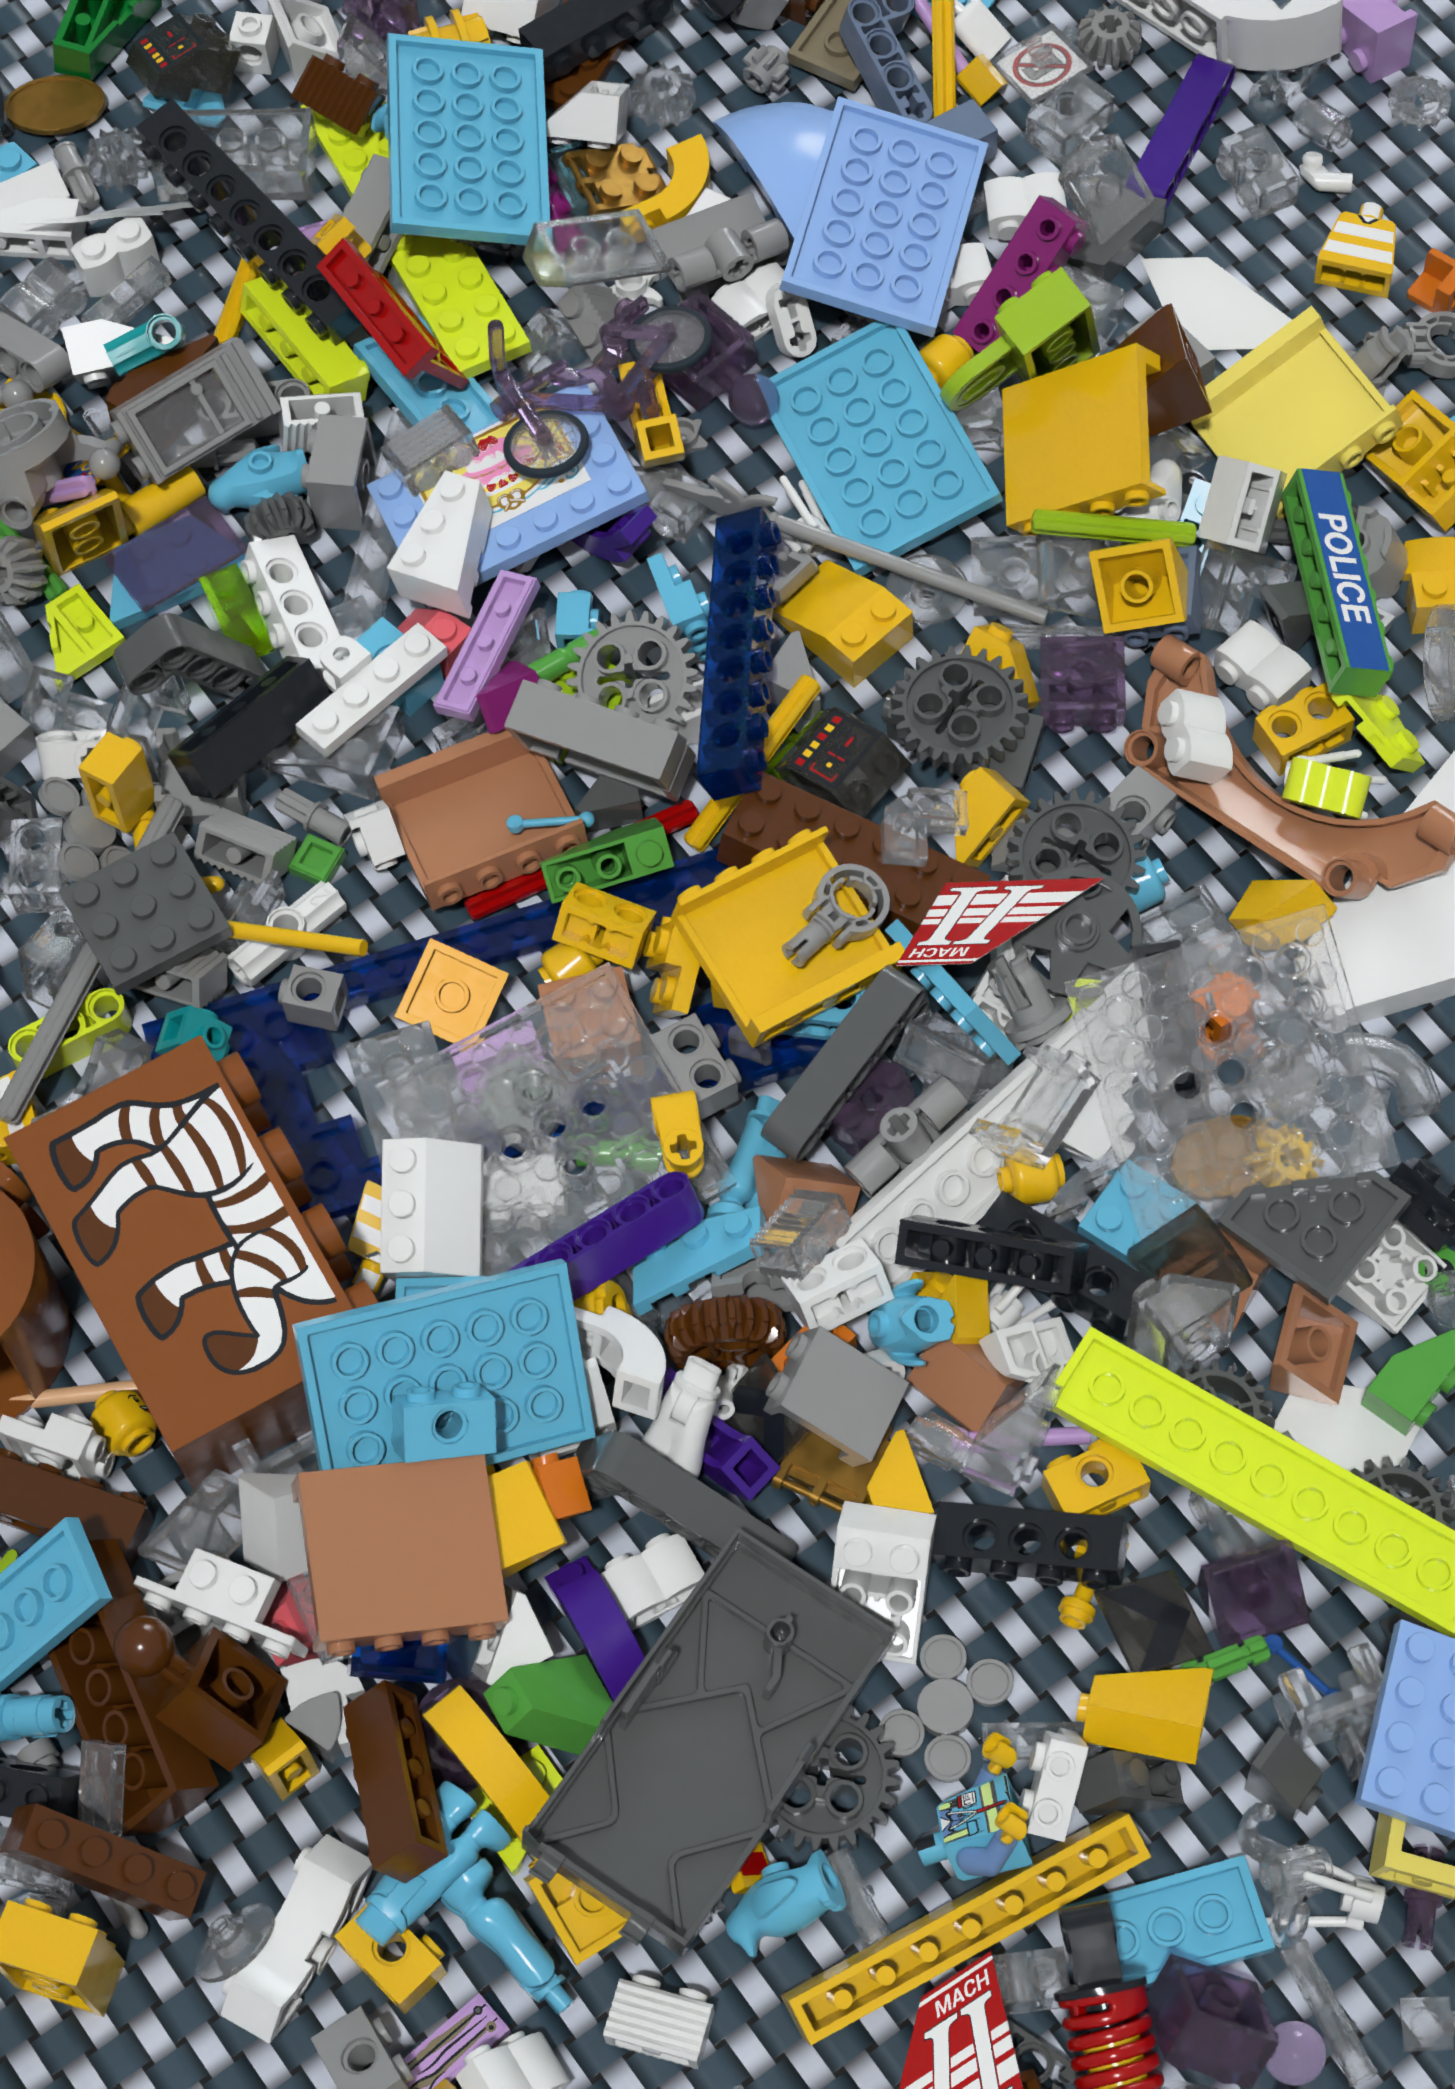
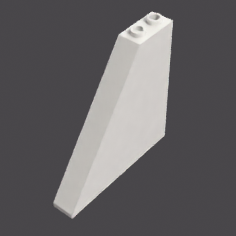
[1293,751,1455,1033]

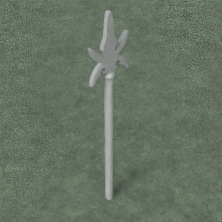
[662,474,1049,626]

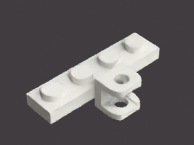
[295,623,448,758]

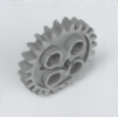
[566,610,703,726]

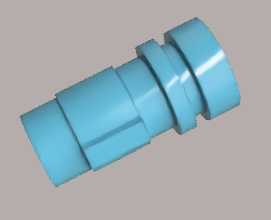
[0,1693,76,1741]

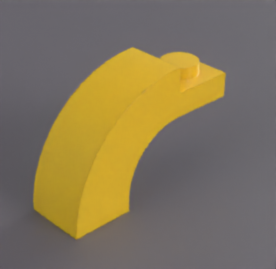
[617,134,711,248]

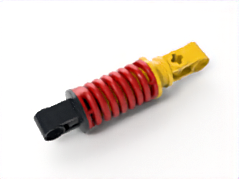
[1053,1900,1165,2089]

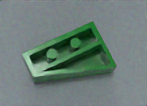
[53,0,162,81]

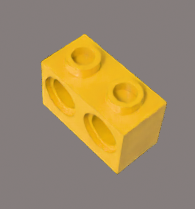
[1252,682,1355,777]
[552,882,657,969]

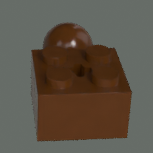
[113,1616,288,1772]

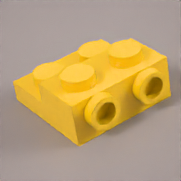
[643,916,700,1018]
[523,1859,628,1966]

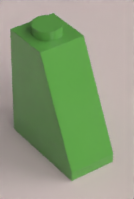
[483,1654,613,1755]

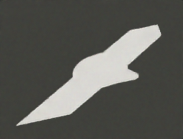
[18,199,225,225]

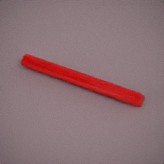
[464,800,699,920]

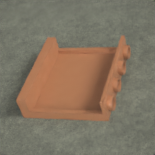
[373,729,588,911]
[291,1454,509,1657]

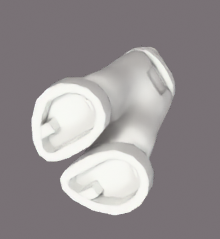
[640,1356,721,1479]

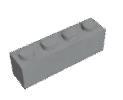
[317,154,403,301]

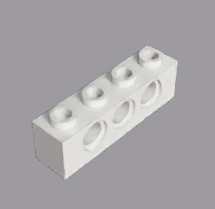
[240,535,349,690]

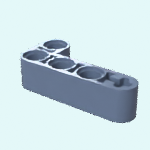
[839,0,933,123]

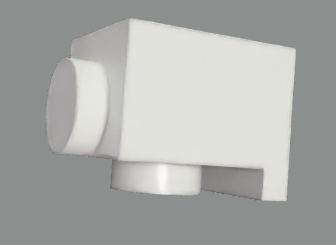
[343,800,406,871]

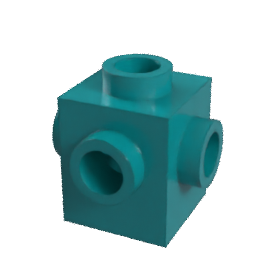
[155,1005,232,1062]

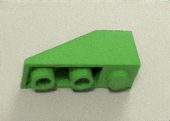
[540,817,674,904]
[1361,1329,1455,1436]

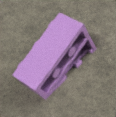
[1342,0,1418,84]

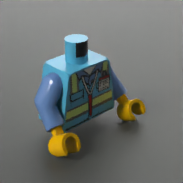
[915,1732,1033,1881]

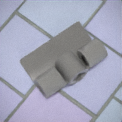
[649,192,789,292]
[844,1075,968,1199]

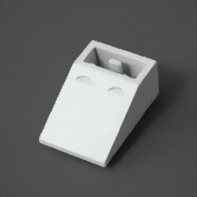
[62,319,190,389]
[1337,1175,1447,1334]
[830,1501,937,1665]

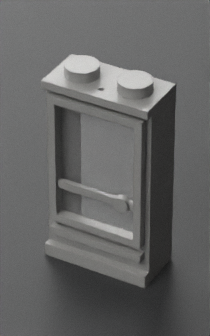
[109,337,282,485]

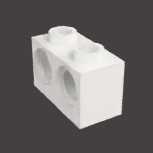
[781,1237,894,1331]

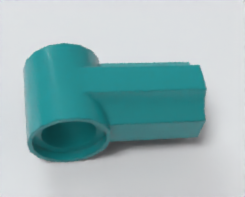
[103,313,186,377]

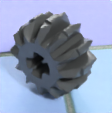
[243,491,316,545]

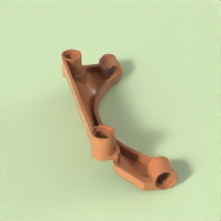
[1124,634,1455,900]

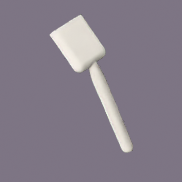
[954,0,1011,61]

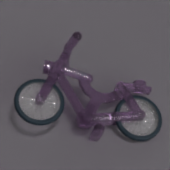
[488,295,713,479]

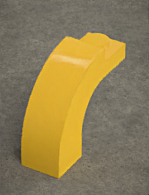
[618,356,685,469]

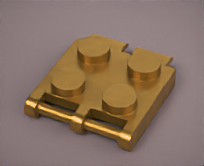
[561,143,667,221]
[771,1425,893,1514]

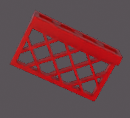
[316,238,469,390]

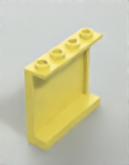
[1189,305,1403,519]

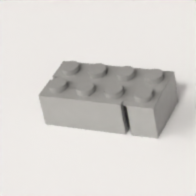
[504,679,696,802]

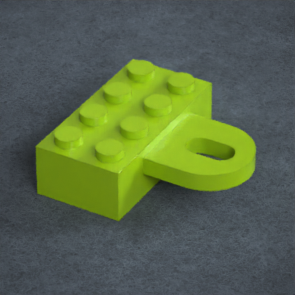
[940,267,1100,411]

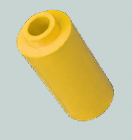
[120,465,206,538]

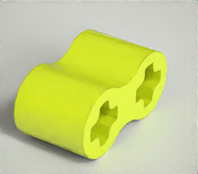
[1281,757,1372,820]

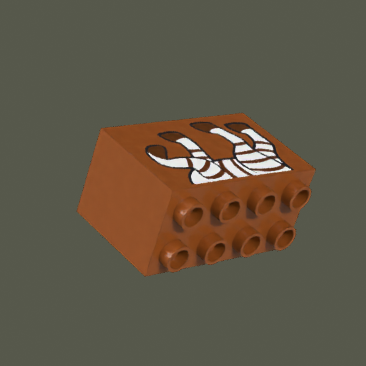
[3,1035,378,1494]

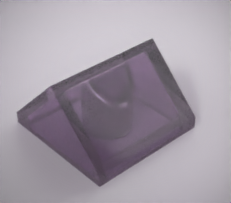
[1197,1539,1310,1649]

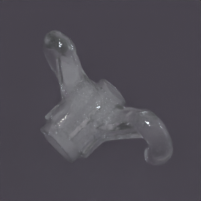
[1237,1803,1333,1949]

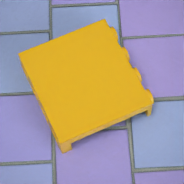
[1002,343,1166,539]
[671,826,905,1048]

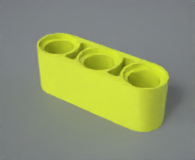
[8,988,132,1079]

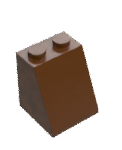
[1112,303,1212,437]

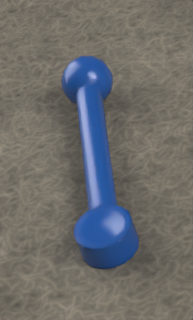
[1265,1634,1343,1707]

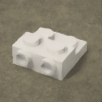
[0,1413,115,1483]
[1018,1727,1089,1842]

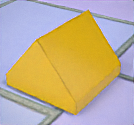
[956,54,1008,107]

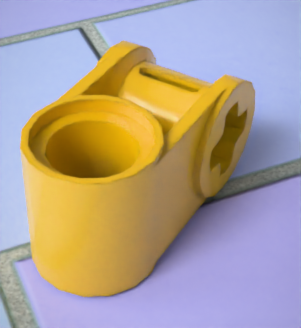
[650,1089,704,1180]

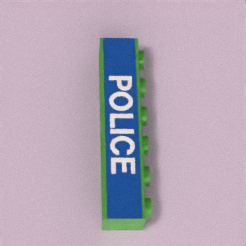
[1281,468,1394,697]

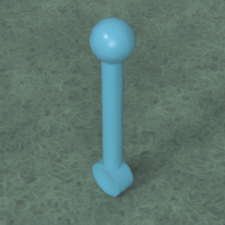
[506,811,595,833]

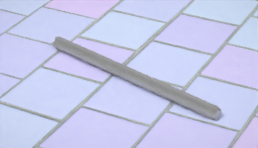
[0,796,185,1125]

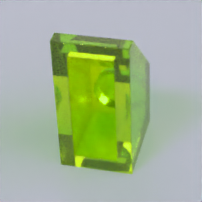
[198,563,275,658]

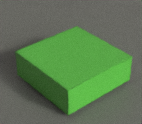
[288,833,347,885]

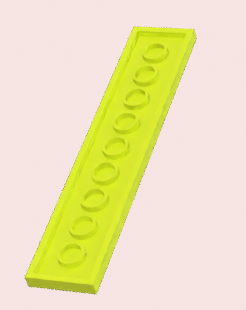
[300,77,532,378]
[1043,1326,1455,1638]

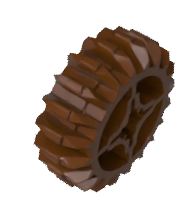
[664,1294,786,1373]

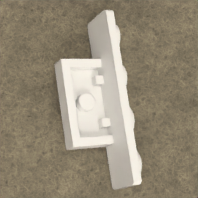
[133,1548,309,1659]

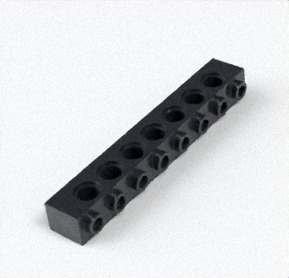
[136,99,362,346]

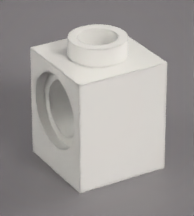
[228,11,280,75]

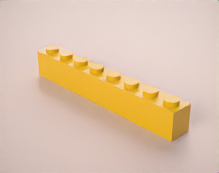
[781,1810,1151,2045]

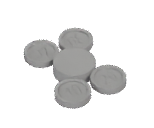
[38,777,132,882]
[879,1634,1013,1783]

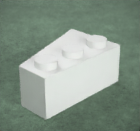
[387,470,492,619]

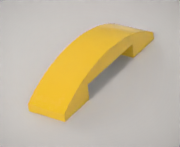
[422,1685,550,1860]

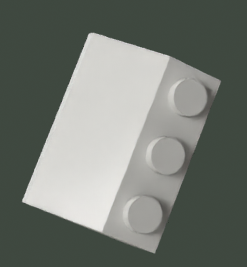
[380,1137,484,1282]

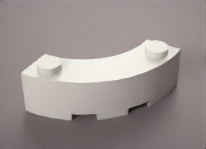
[221,1834,373,2044]

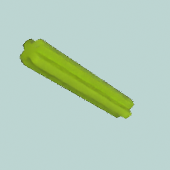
[1031,509,1196,547]

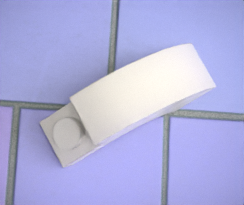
[574,1306,666,1420]

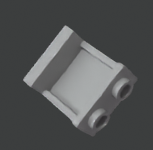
[764,1326,909,1467]

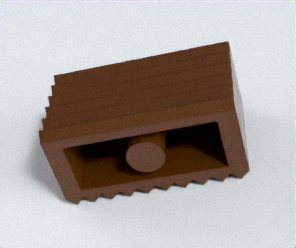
[291,53,386,138]

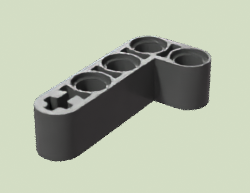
[113,613,266,698]

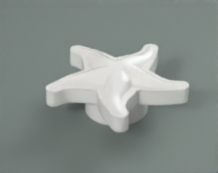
[609,265,663,317]

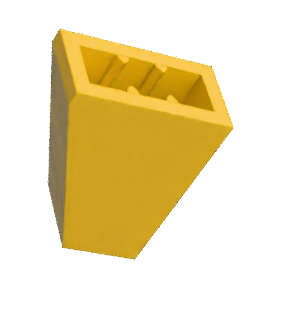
[1076,1667,1214,1765]

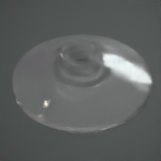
[886,554,967,625]
[194,1902,275,1983]

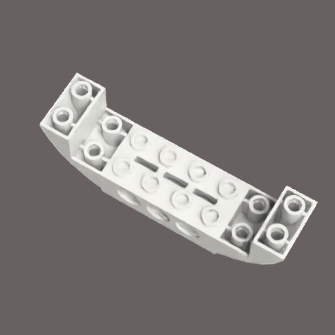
[1114,0,1343,71]

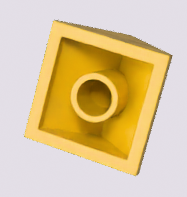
[1088,537,1188,634]

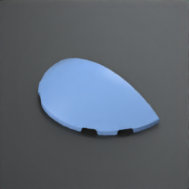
[713,102,833,243]

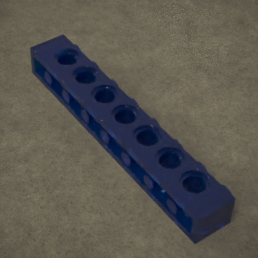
[696,506,781,801]

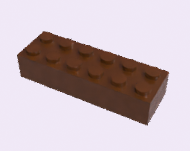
[716,770,991,967]
[48,1539,219,1837]

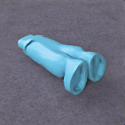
[705,1095,787,1250]
[355,1781,511,1947]
[440,1858,573,2016]

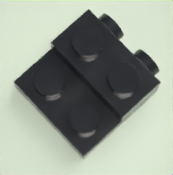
[1386,1157,1455,1252]

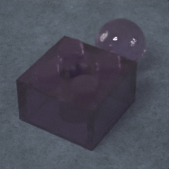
[641,290,780,425]
[1147,1954,1326,2089]

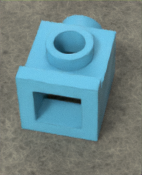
[555,590,600,649]

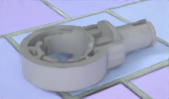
[1364,311,1455,379]
[782,864,890,967]

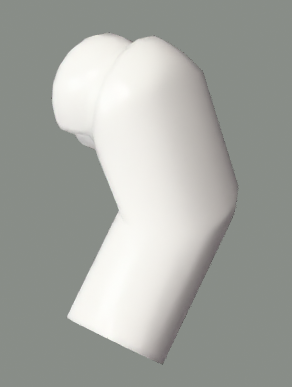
[1299,151,1353,193]
[713,1364,750,1420]

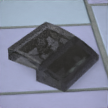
[1126,1203,1253,1329]

